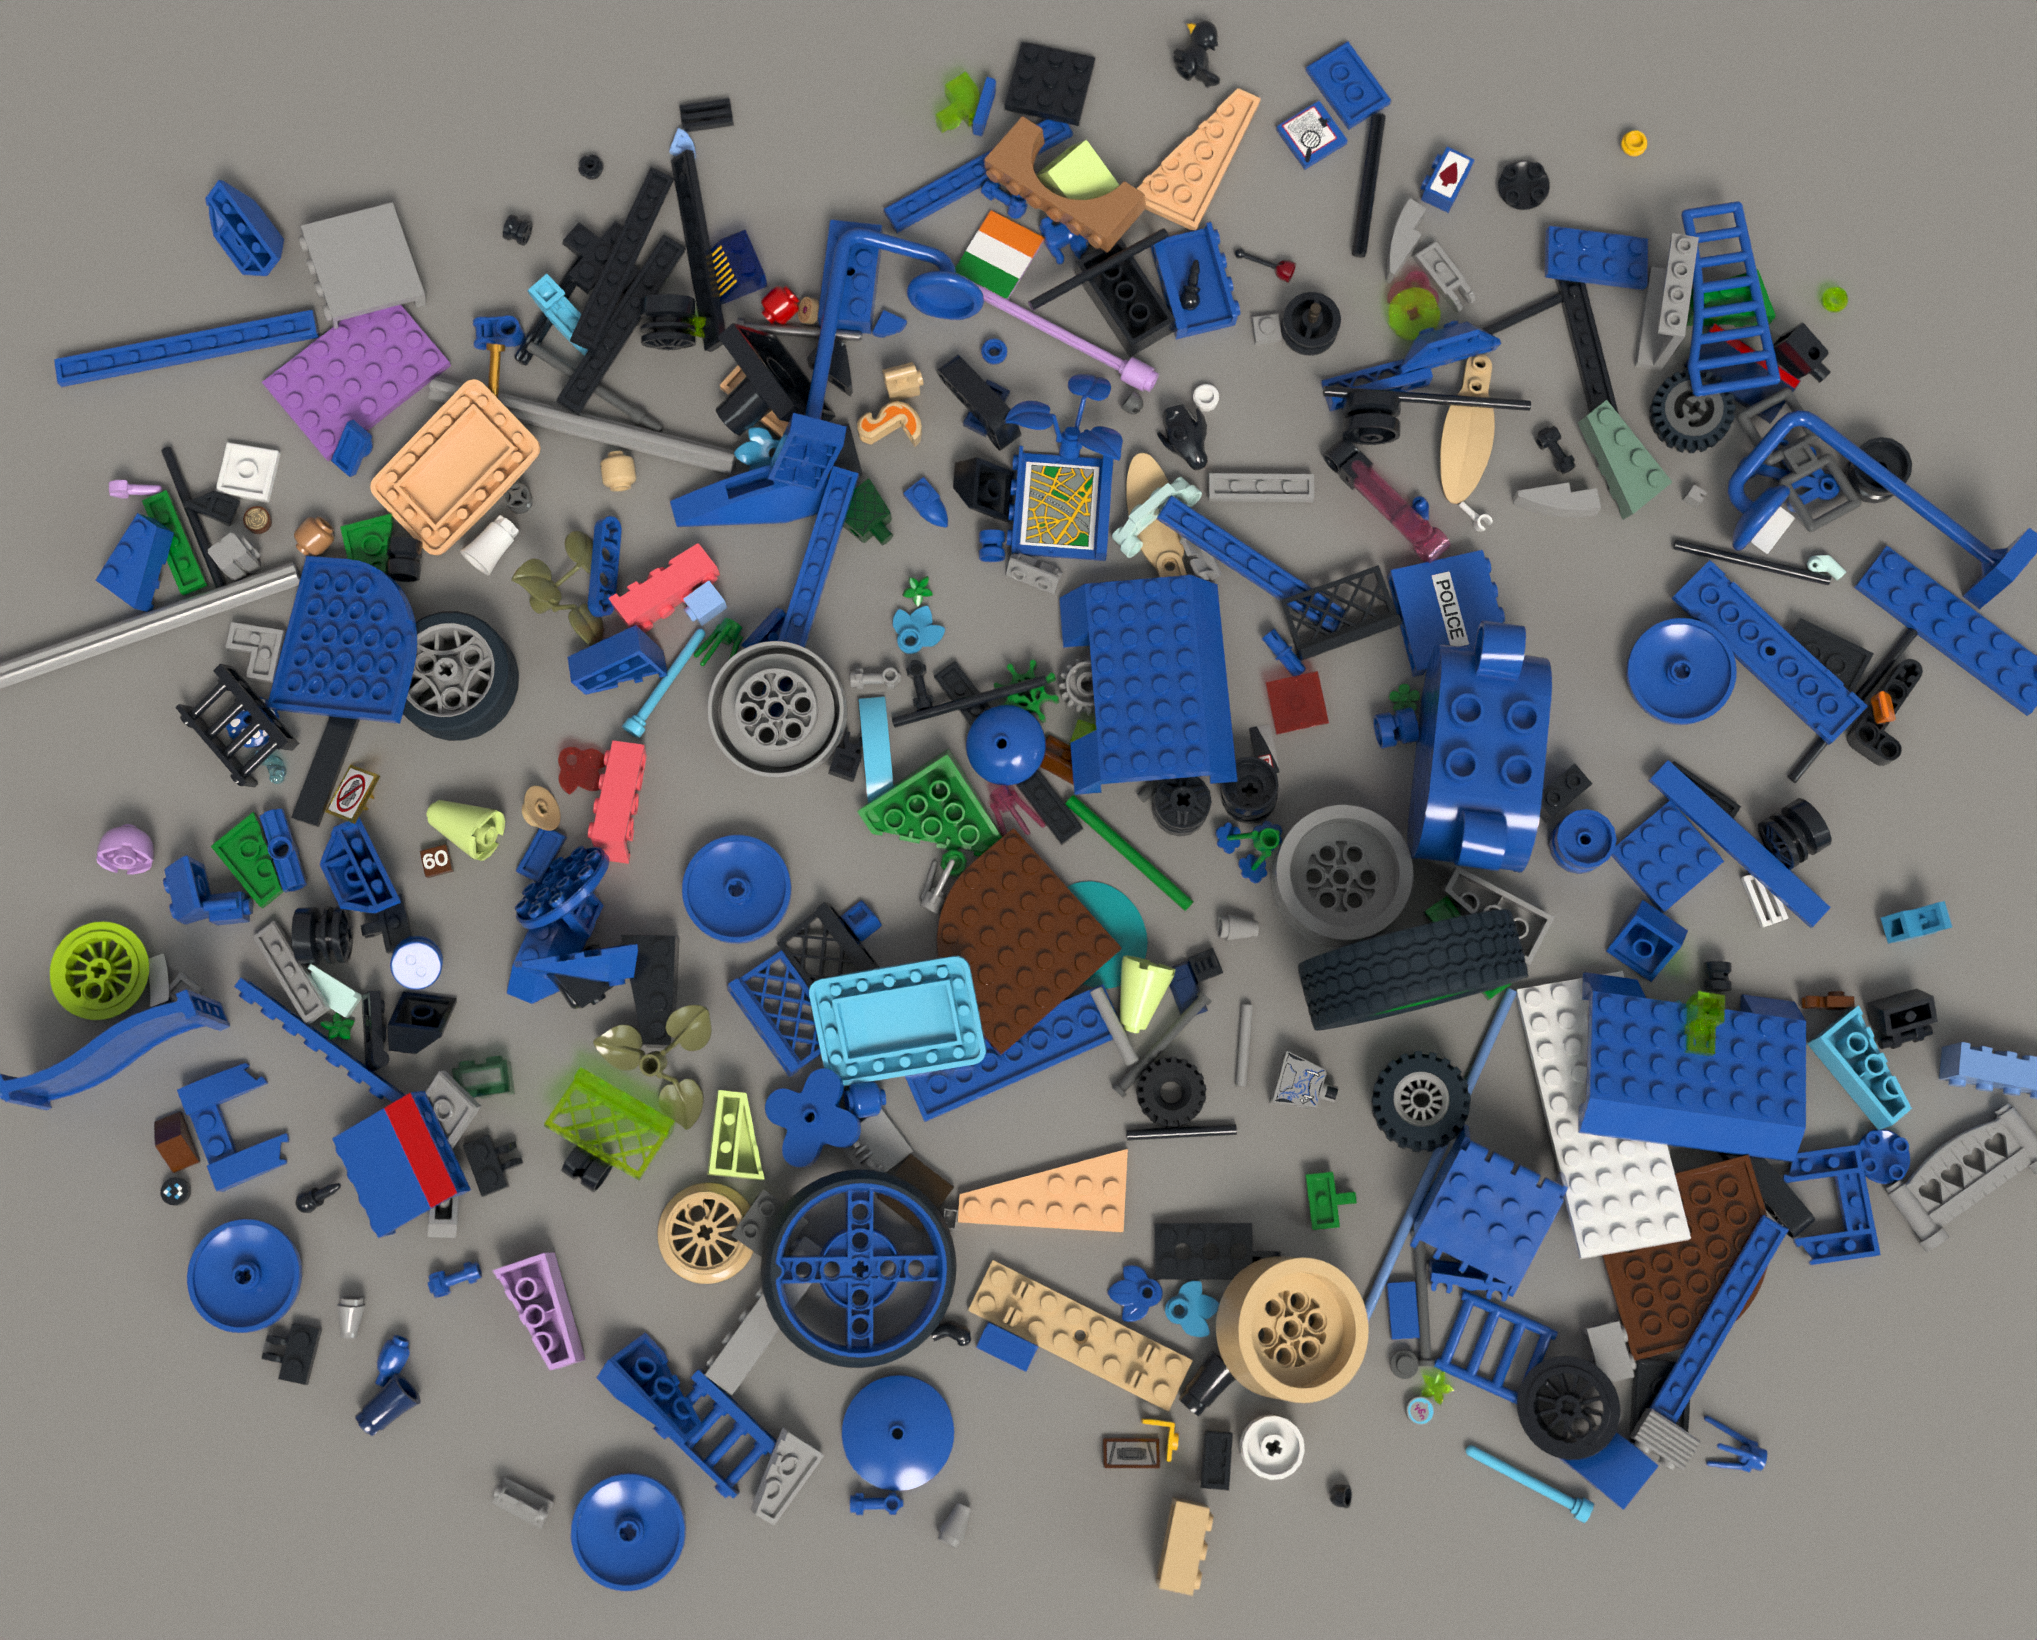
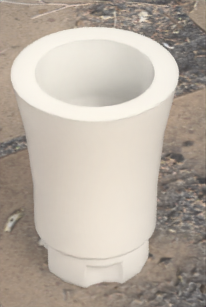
[461,515,519,575]

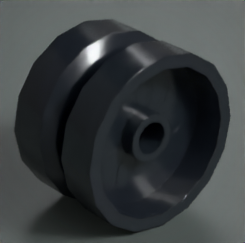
[1342,391,1401,445]
[1844,437,1912,504]

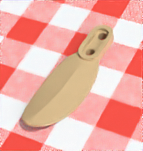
[1440,354,1495,504]
[1127,453,1187,577]

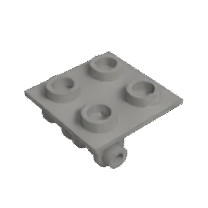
[842,1109,914,1173]

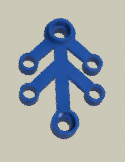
[1737,439,1840,512]

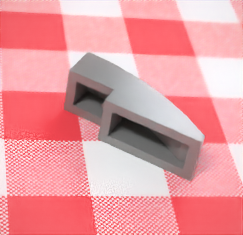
[1386,198,1427,285]
[1512,482,1601,518]

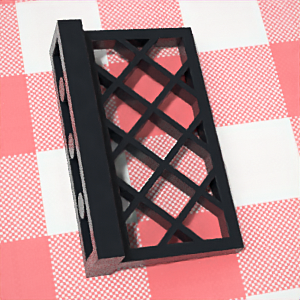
[1279,565,1402,661]
[777,902,880,987]

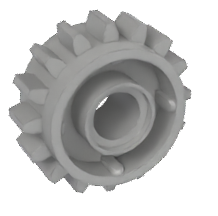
[1059,657,1095,716]

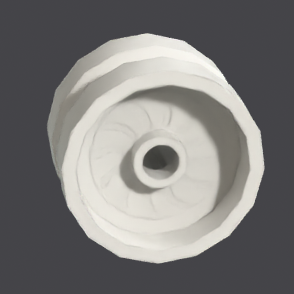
[1239,1414,1305,1480]

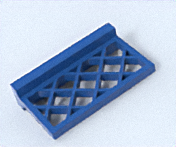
[727,950,821,1078]

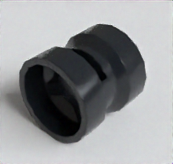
[1704,961,1732,992]

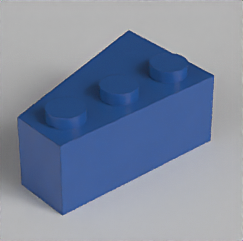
[96,513,174,612]
[567,625,668,695]

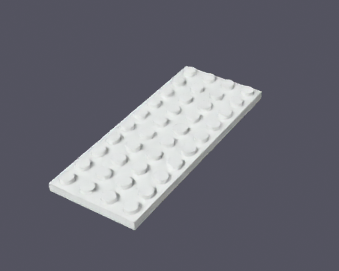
[1516,971,1691,1259]

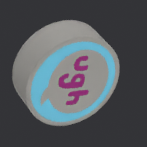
[1405,1396,1435,1425]

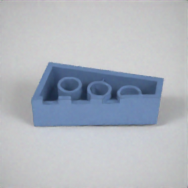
[1939,1042,2037,1100]

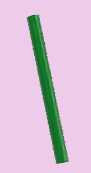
[1065,794,1194,911]

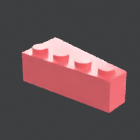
[609,543,720,633]
[588,740,647,864]

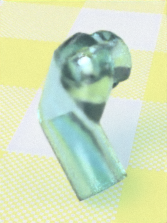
[255,750,287,784]

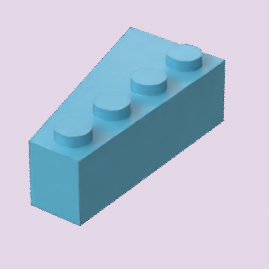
[1807,1005,1912,1130]

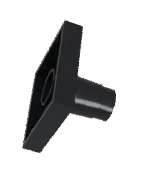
[716,323,836,436]

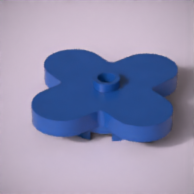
[765,1068,861,1168]

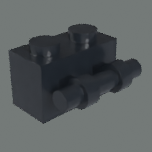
[1867,988,1938,1049]

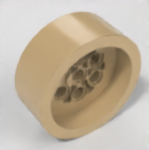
[1216,1256,1369,1403]

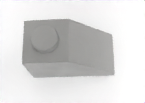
[427,1196,459,1238]

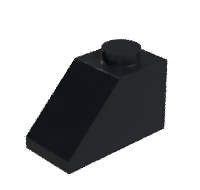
[807,337,853,396]

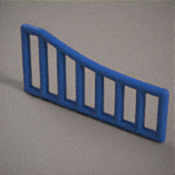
[1681,201,1781,397]

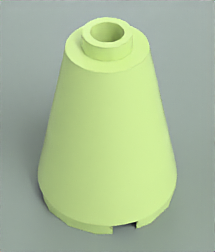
[427,800,505,861]
[1119,955,1175,1033]

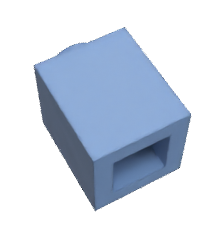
[683,581,727,626]

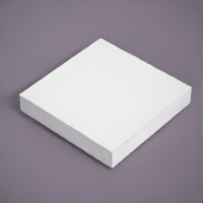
[215,442,281,503]

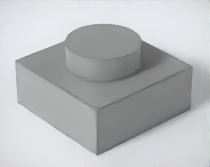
[1252,314,1282,345]

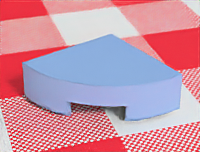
[669,128,696,157]

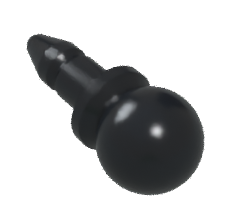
[1179,259,1201,311]
[295,1183,341,1213]

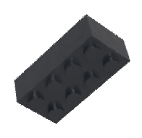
[1075,238,1176,357]

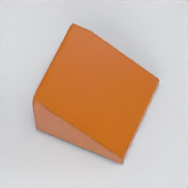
[1870,691,1896,724]

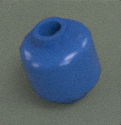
[844,1081,886,1118]

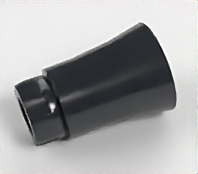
[1178,1350,1236,1417]

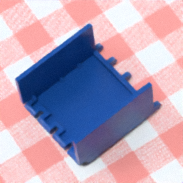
[1410,1125,1569,1297]

